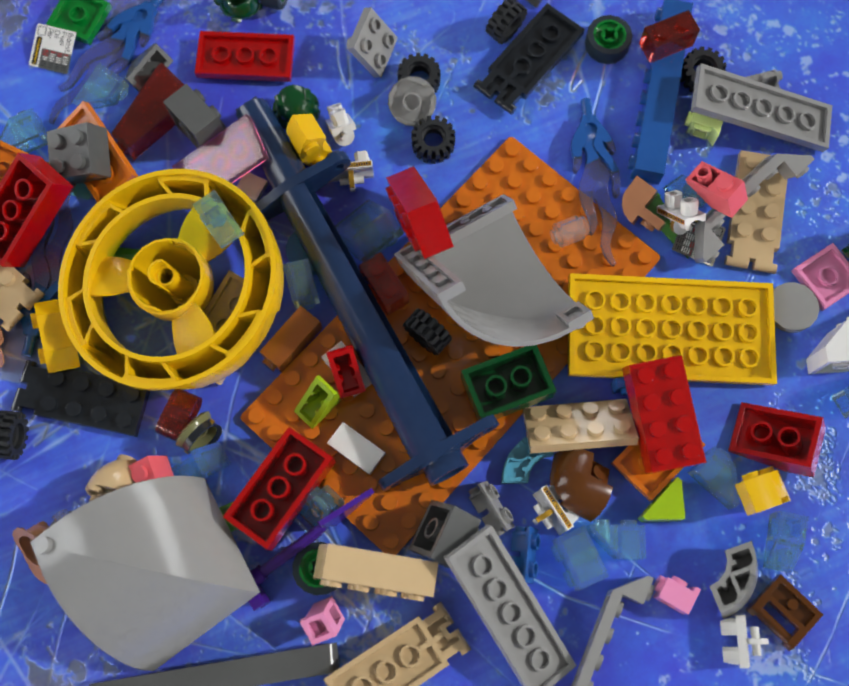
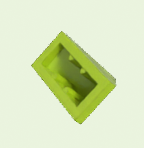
[294,375,341,429]
[637,477,685,522]

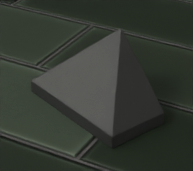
[125,43,174,96]

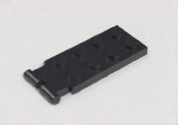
[473,3,585,115]
[10,360,150,437]

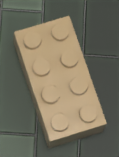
[313,543,439,602]

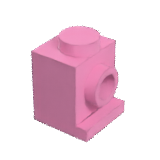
[653,575,701,614]
[299,596,345,645]

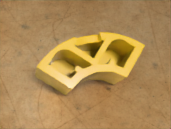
[286,114,332,167]
[30,299,80,373]
[735,466,791,516]

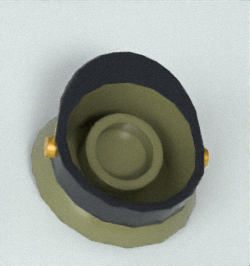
[176,411,222,454]

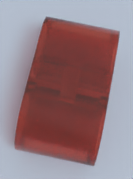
[155,389,202,441]

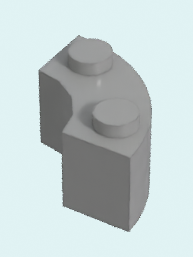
[710,541,758,619]

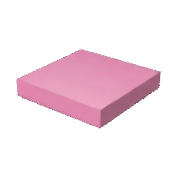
[791,243,849,311]

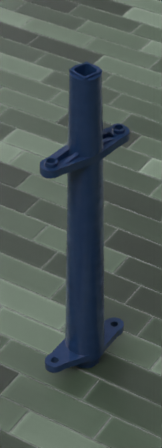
[236,96,499,492]

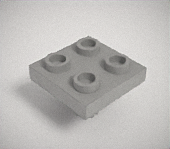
[347,7,398,78]

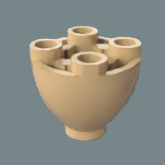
[85,454,137,502]

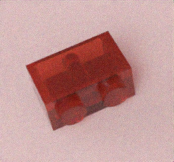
[639,10,700,63]
[359,252,409,316]

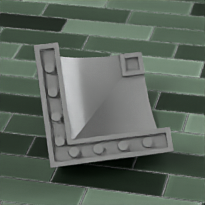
[394,194,594,347]
[30,476,260,671]

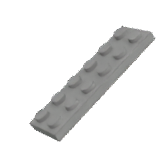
[691,63,832,152]
[443,525,576,686]

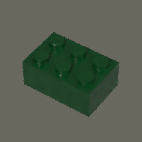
[460,345,556,421]

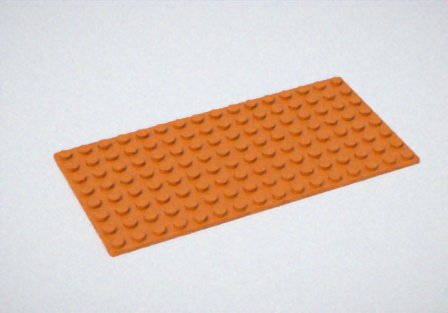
[241,137,660,555]

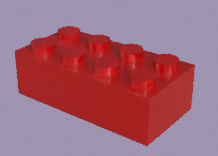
[0,152,73,267]
[385,166,454,259]
[622,355,706,473]
[223,427,336,551]

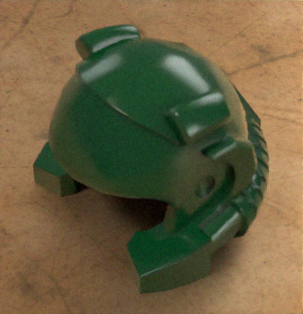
[214,0,262,23]
[273,85,320,129]

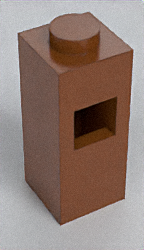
[259,306,323,373]

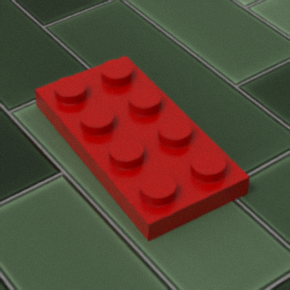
[195,31,295,82]

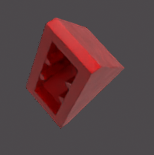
[326,345,366,399]

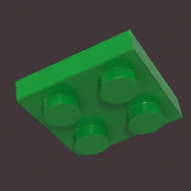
[46,0,112,45]

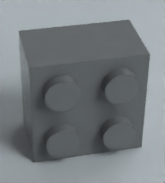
[163,84,228,157]
[47,122,111,185]
[408,500,481,569]

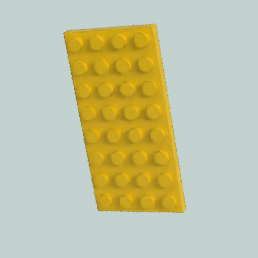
[568,273,777,386]

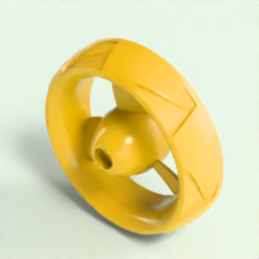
[58,169,284,391]

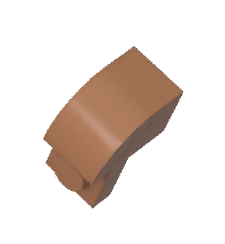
[622,176,666,232]

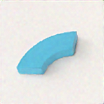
[501,436,553,484]

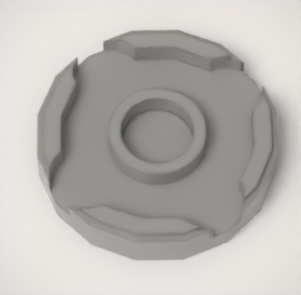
[388,76,437,126]
[773,282,819,333]

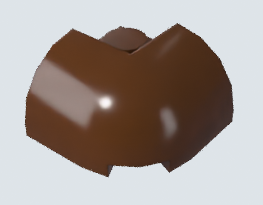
[550,449,613,522]

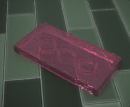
[172,114,269,183]

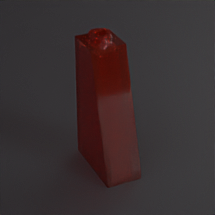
[111,63,185,160]

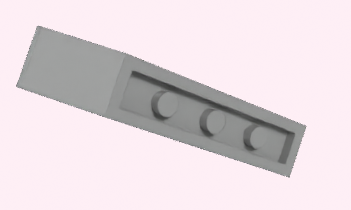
[693,153,815,263]
[571,576,655,686]

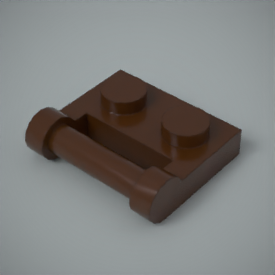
[746,574,824,651]

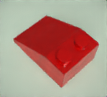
[728,402,826,478]

